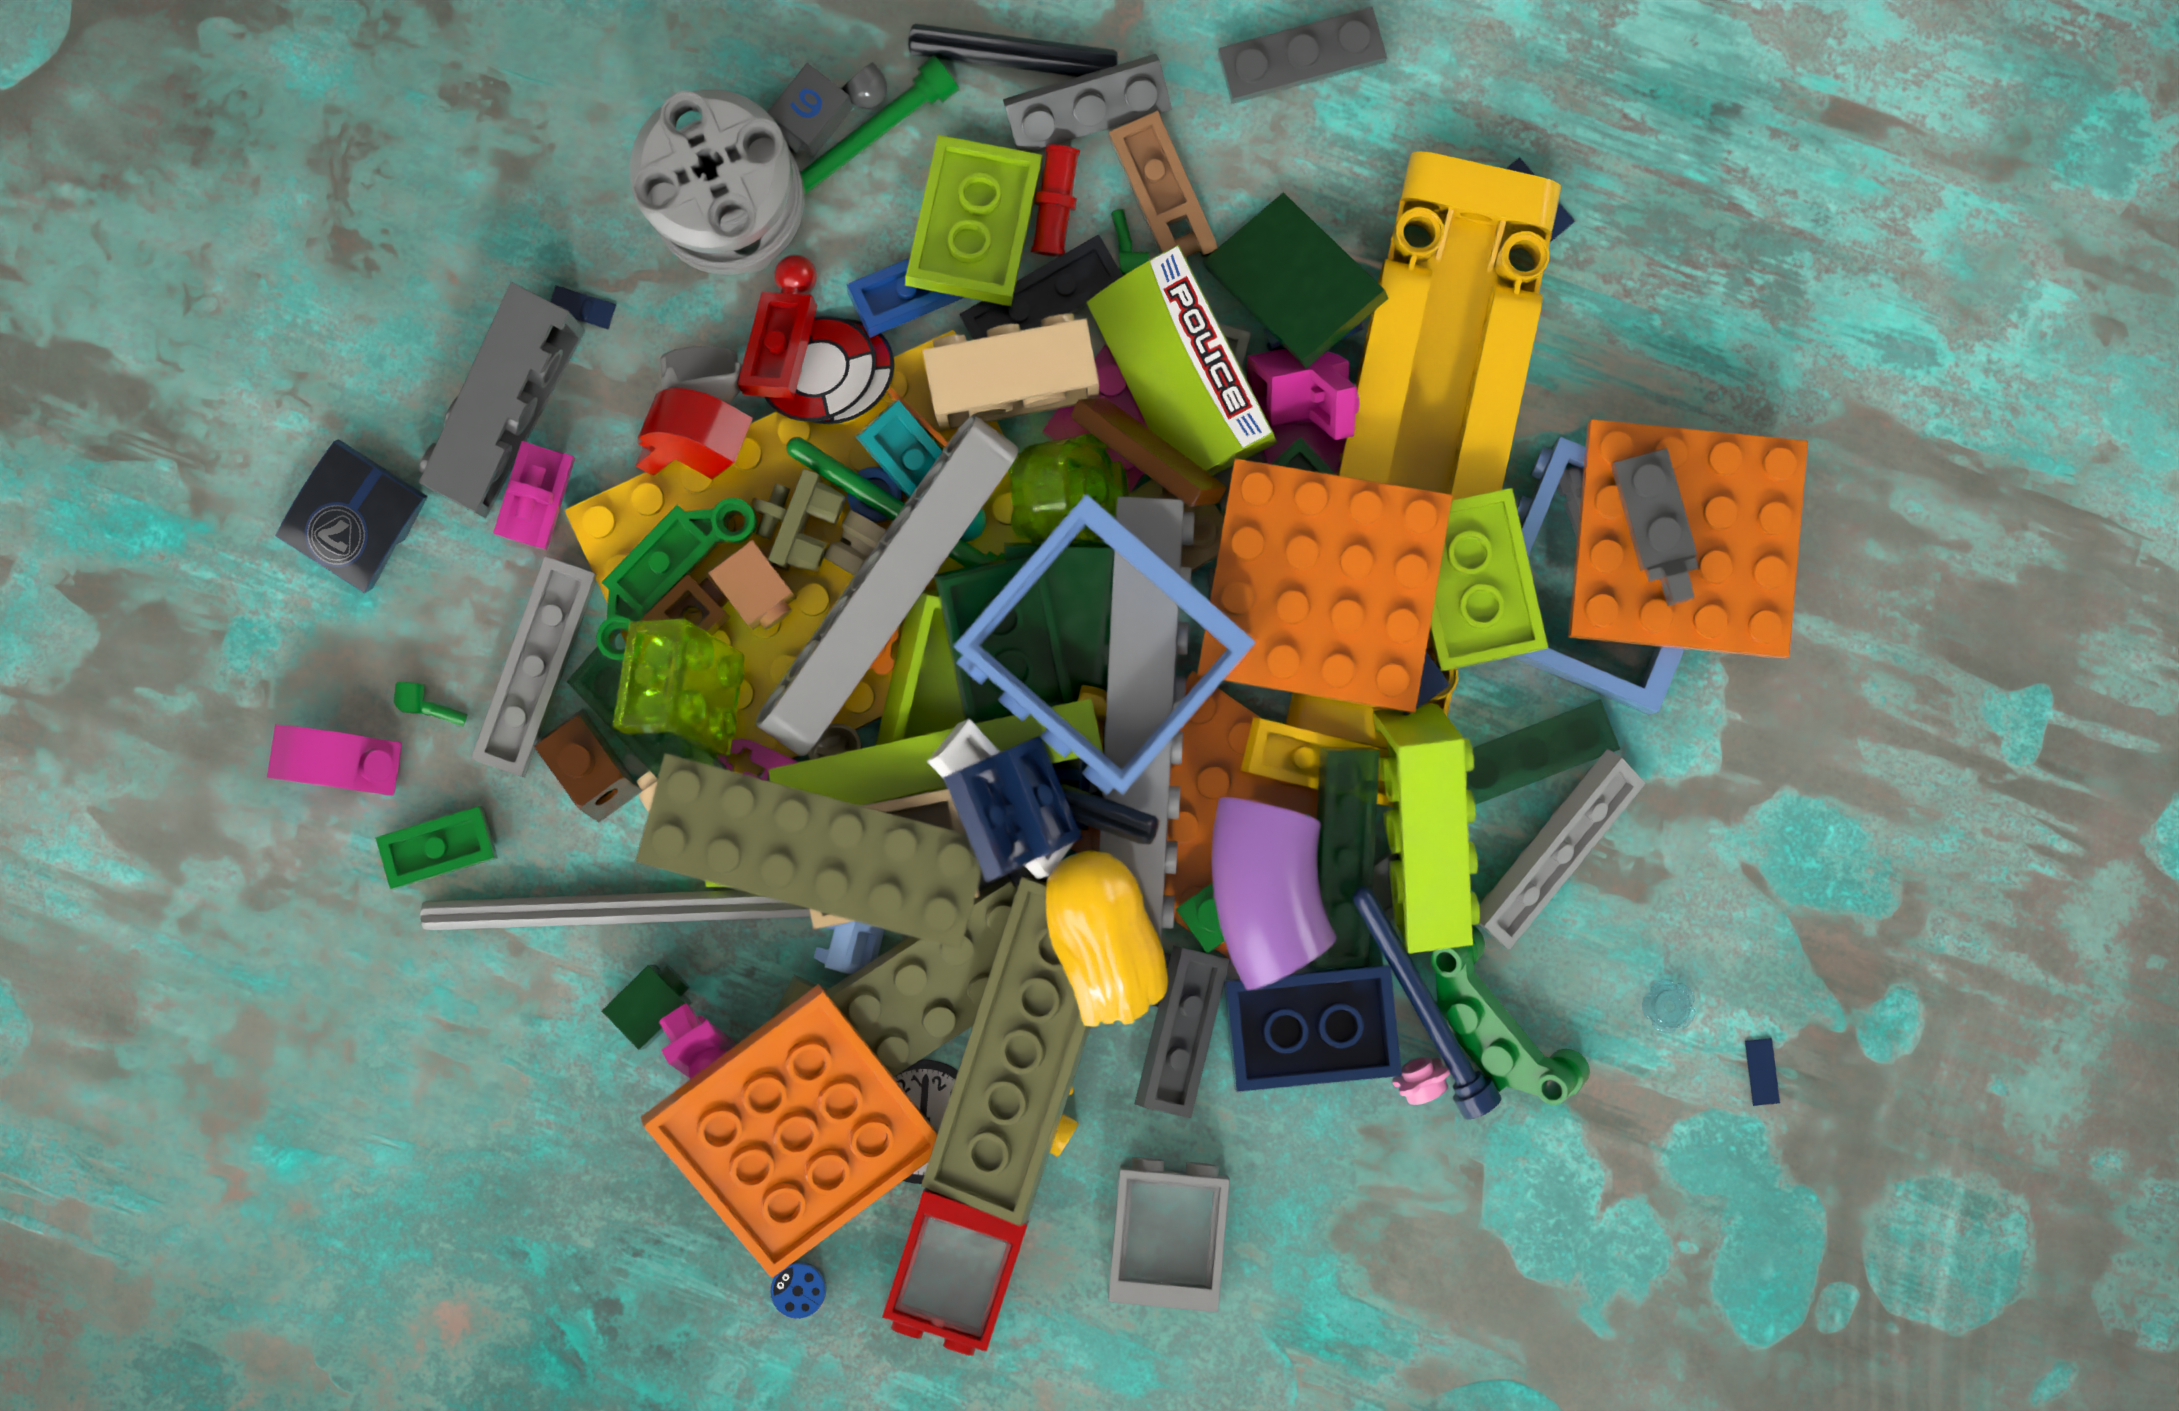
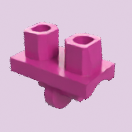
[493,441,576,550]
[659,1004,736,1079]

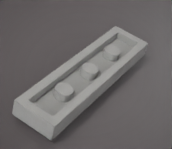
[471,556,597,778]
[1479,749,1646,950]

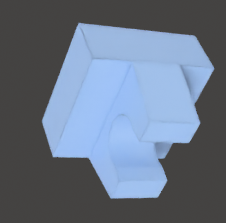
[814,921,885,974]

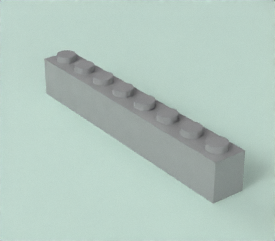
[1099,496,1195,941]

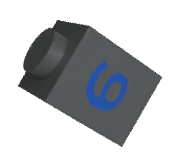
[767,63,853,157]

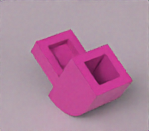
[1247,349,1360,440]
[267,724,402,796]

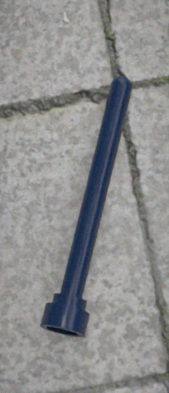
[1353,886,1502,1120]

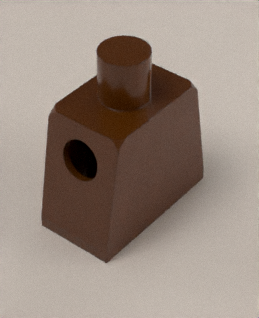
[534,708,642,823]

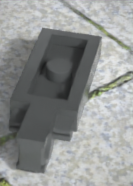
[1611,449,1698,606]

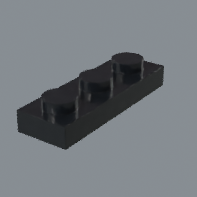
[959,234,1123,340]

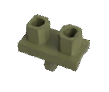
[750,469,846,572]

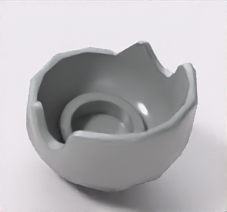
[660,346,742,404]

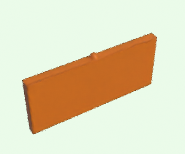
[887,387,948,449]

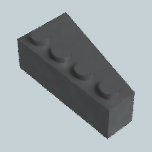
[419,282,586,518]

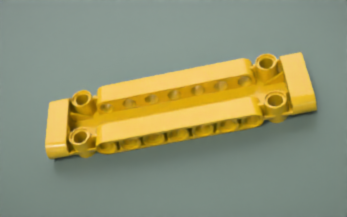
[1285,151,1562,750]

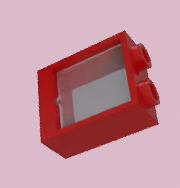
[882,1188,1029,1356]

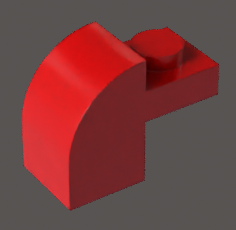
[635,388,753,480]

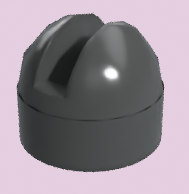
[841,62,887,109]

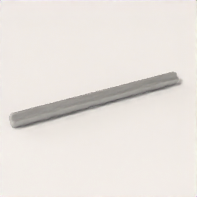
[420,890,811,930]

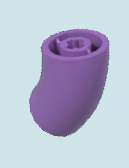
[1211,797,1337,990]

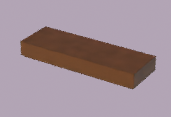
[1070,398,1227,507]

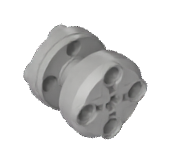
[630,89,805,275]

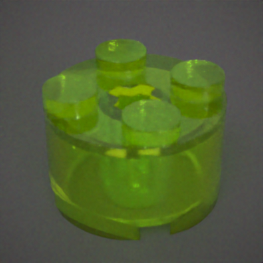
[1008,434,1129,544]

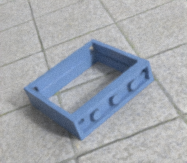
[1512,437,1685,715]
[954,494,1256,795]

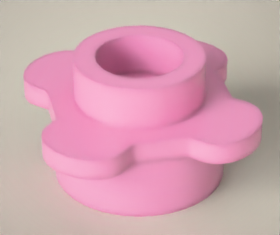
[1392,1057,1450,1105]

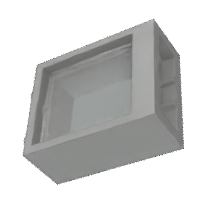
[1108,1157,1230,1312]

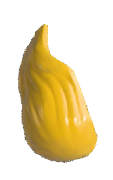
[1046,851,1168,1026]

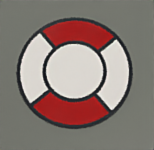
[764,316,876,422]

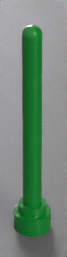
[800,56,960,195]
[786,437,1004,567]

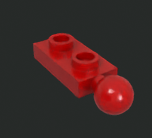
[737,255,817,399]

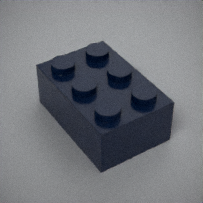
[1224,965,1402,1092]

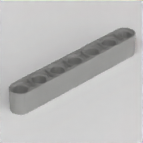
[755,415,1019,756]

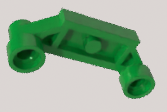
[596,498,757,661]
[1431,925,1590,1105]

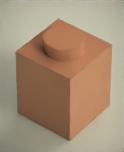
[709,540,796,630]

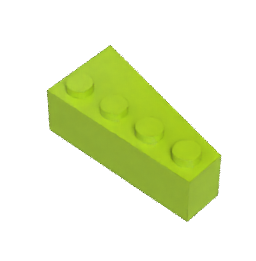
[1373,703,1480,954]

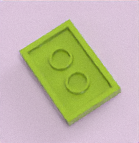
[905,135,1042,306]
[1429,488,1548,672]

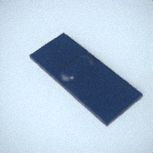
[550,285,617,329]
[1745,1038,1780,1106]

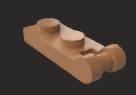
[1109,111,1217,258]

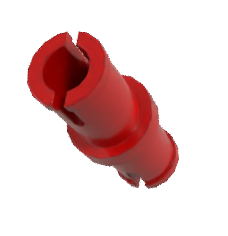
[1031,144,1080,257]

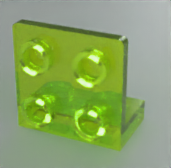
[613,619,745,757]

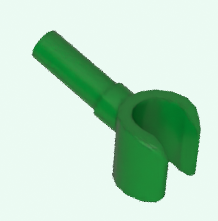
[1111,209,1149,276]
[394,682,468,727]

